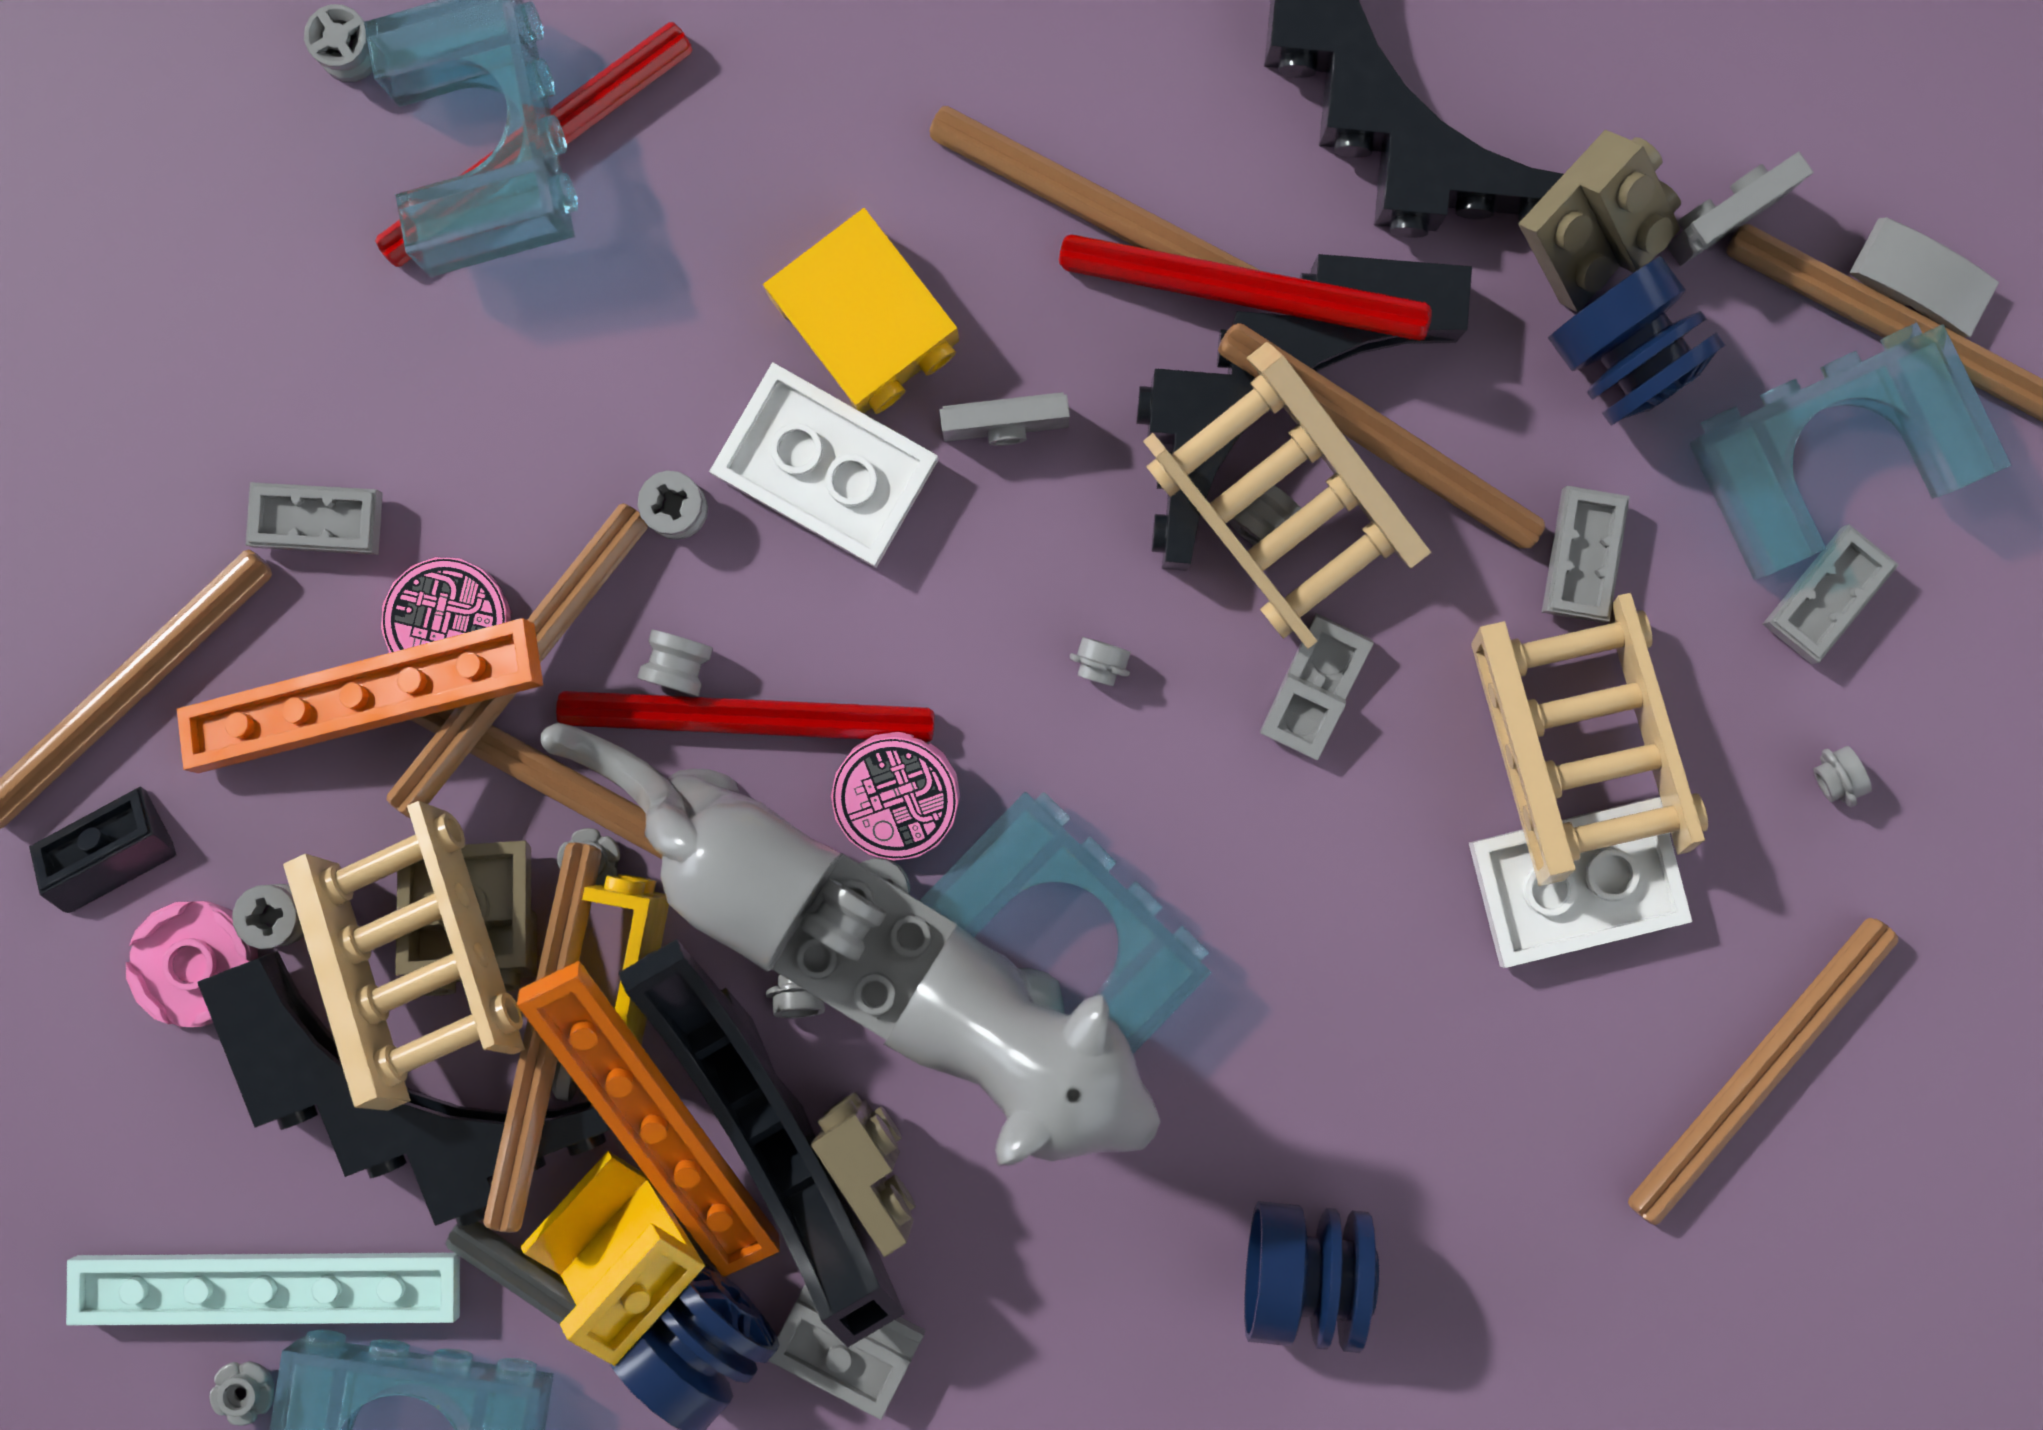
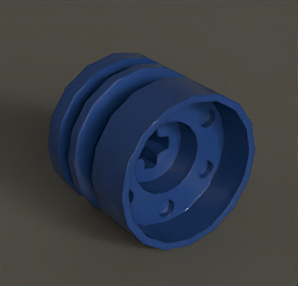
[1548,256,1726,426]
[1244,1201,1379,1353]
[609,1262,780,1430]

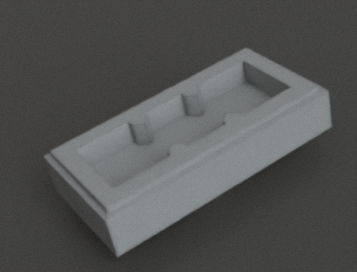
[939,392,1070,446]
[246,482,383,555]
[1542,486,1630,623]
[1763,524,1899,664]

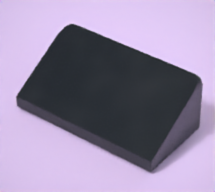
[29,786,176,913]

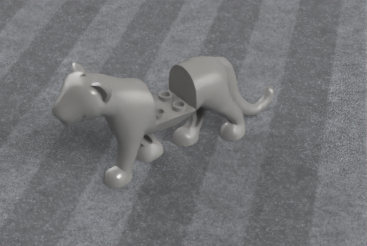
[540,723,1160,1166]

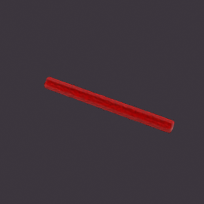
[375,22,692,267]
[1059,234,1432,341]
[556,691,935,742]

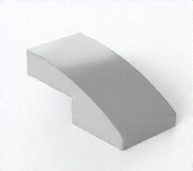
[1850,217,1999,337]
[1260,613,1374,760]

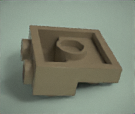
[1518,129,1681,312]
[395,840,537,996]
[811,1092,916,1257]

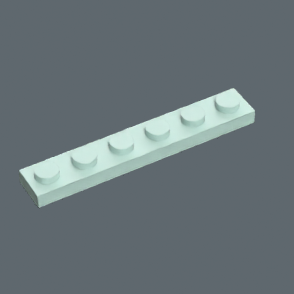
[66,1253,460,1325]

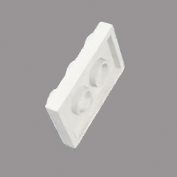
[709,362,939,568]
[1469,797,1692,968]

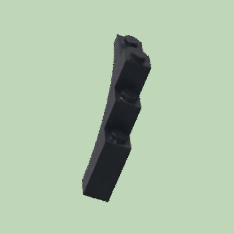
[1264,0,1564,238]
[1136,254,1472,571]
[618,939,905,1348]
[197,951,610,1227]

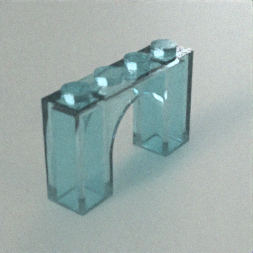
[364,0,578,277]
[1689,323,2011,580]
[919,791,1212,1054]
[270,1330,554,1430]

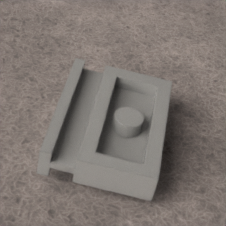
[1667,152,1814,266]
[768,1284,925,1420]

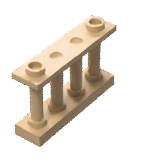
[1143,342,1432,649]
[1471,593,1708,886]
[283,801,525,1111]

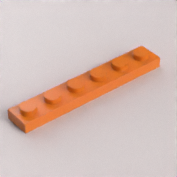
[177,618,543,774]
[517,961,780,1276]

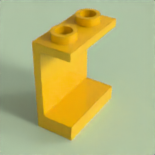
[762,207,959,414]
[582,874,669,1045]
[521,1151,705,1366]

